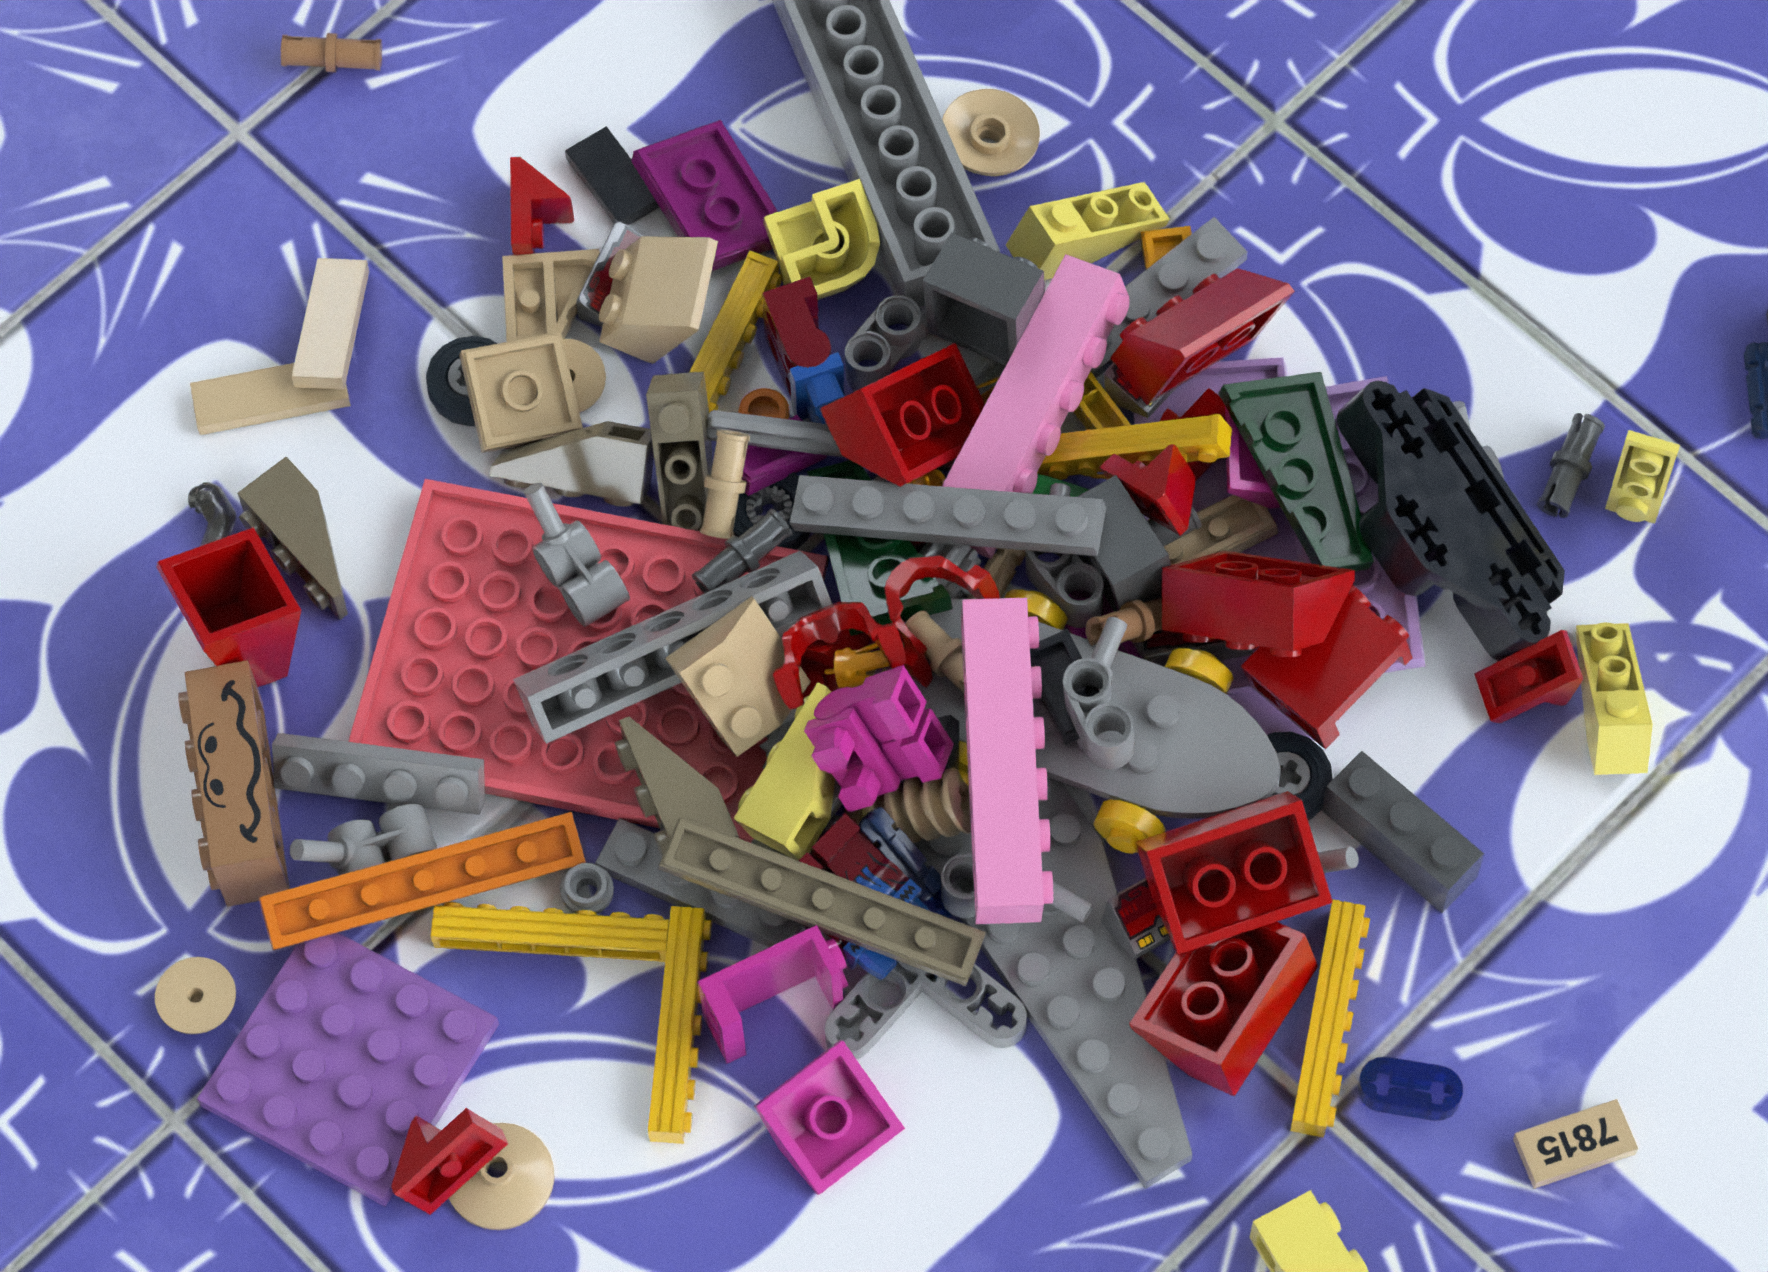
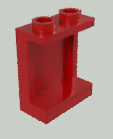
[1241,585,1413,750]

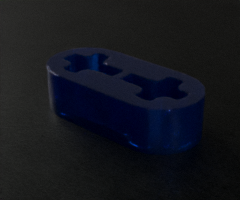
[1357,1057,1463,1121]

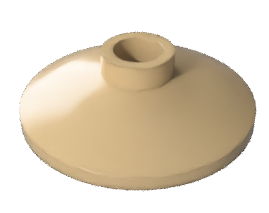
[942,89,1040,176]
[449,1123,555,1230]

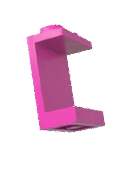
[698,925,848,1064]

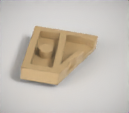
[502,249,600,342]

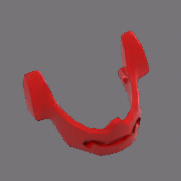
[885,556,999,688]
[772,602,906,709]

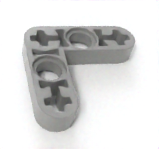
[824,962,1027,1059]

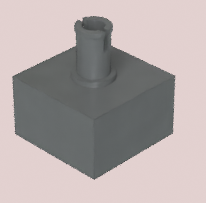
[1077,475,1202,612]

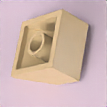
[599,236,718,364]
[665,596,811,757]

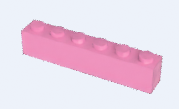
[942,254,1130,559]
[961,598,1053,924]

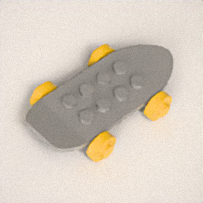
[890,589,1281,854]

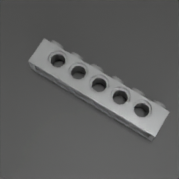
[513,551,832,744]

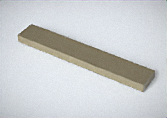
[658,815,986,986]

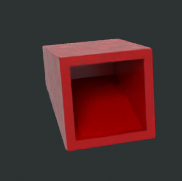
[156,527,301,687]

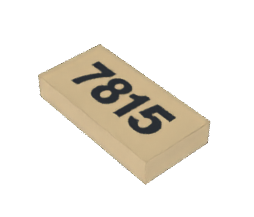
[1513,1099,1639,1189]

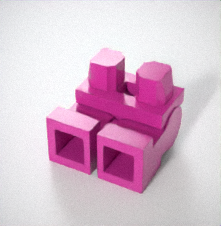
[804,665,954,811]

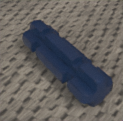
[1744,342,1768,439]
[858,807,941,901]

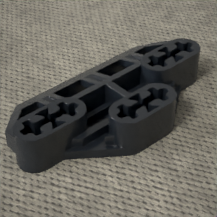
[1337,380,1565,661]

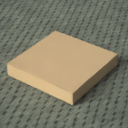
[459,332,583,453]

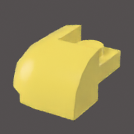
[763,179,880,300]

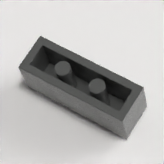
[1321,751,1484,913]

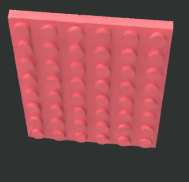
[348,479,828,843]

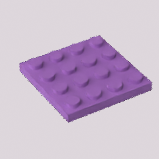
[197,933,499,1207]

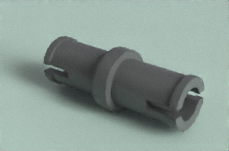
[1537,413,1605,518]
[692,509,793,593]

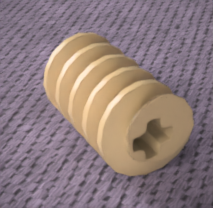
[857,767,971,847]

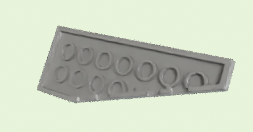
[914,777,1192,1189]

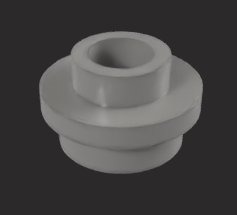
[560,863,614,914]

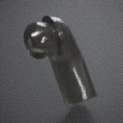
[187,482,237,546]

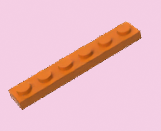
[258,812,586,951]

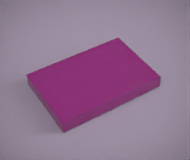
[631,120,778,271]

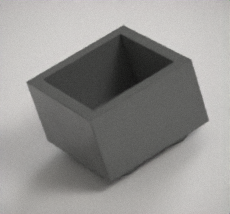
[923,232,1045,365]

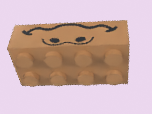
[178,661,290,907]

